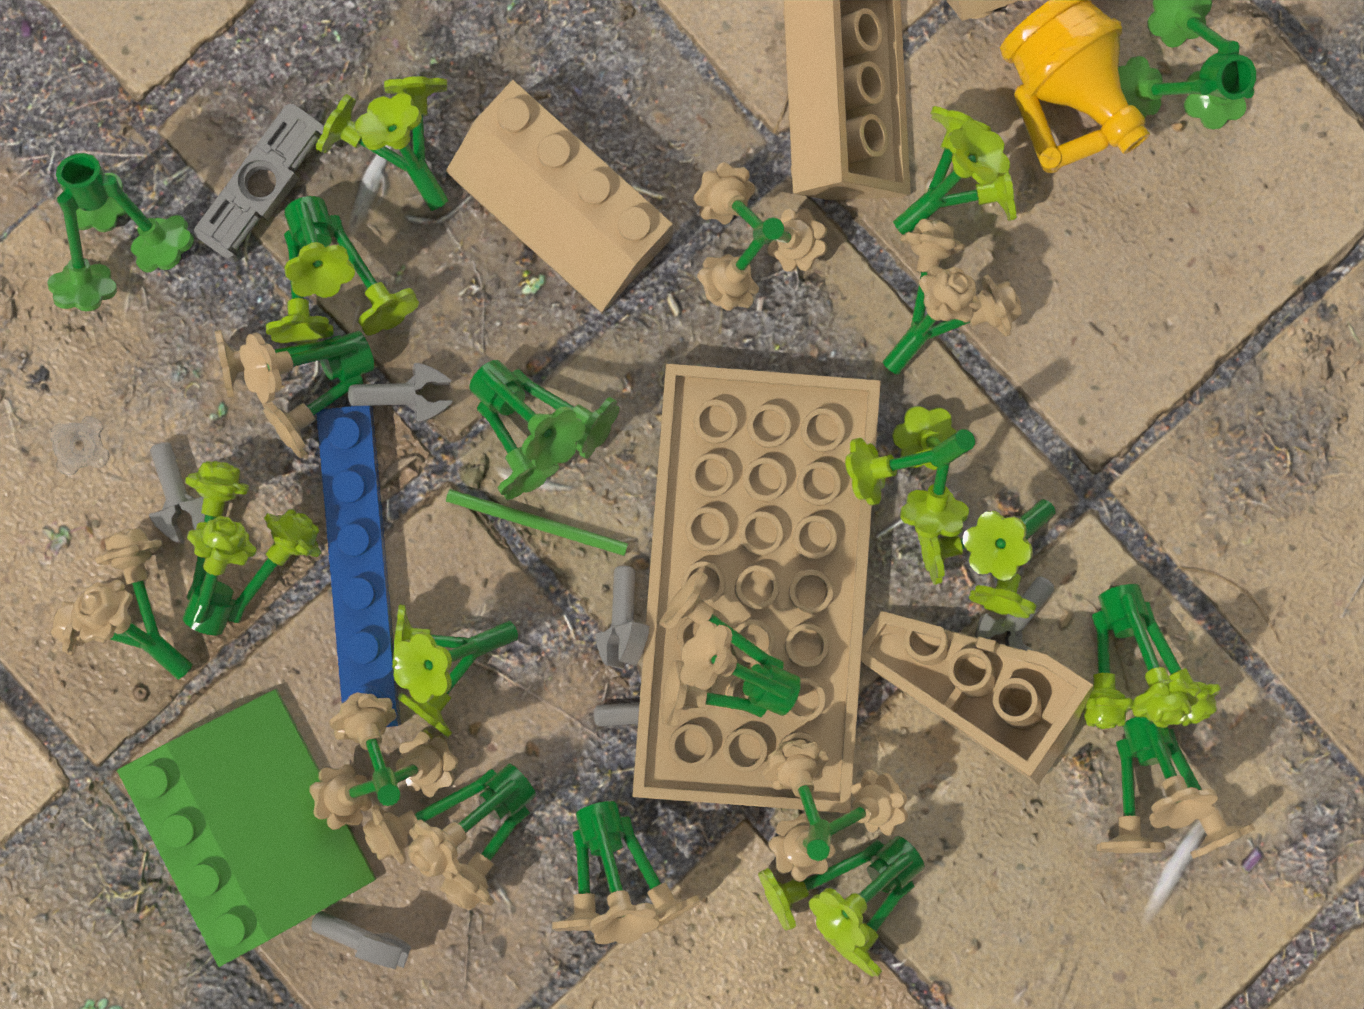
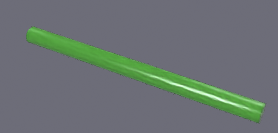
[446,489,628,556]

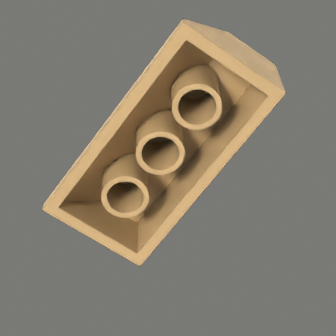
[783,0,911,200]
[446,80,673,314]

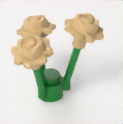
[363,763,537,911]

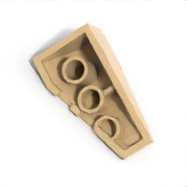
[861,611,1094,785]

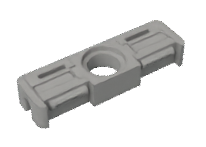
[194,104,324,263]

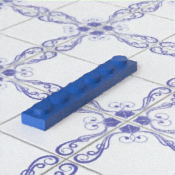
[317,406,401,727]

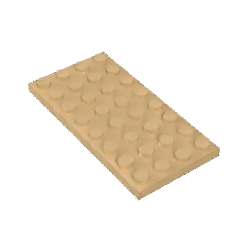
[632,364,881,813]

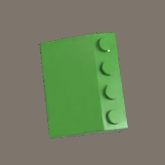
[117,689,377,967]

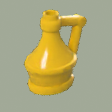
[1000,0,1150,173]

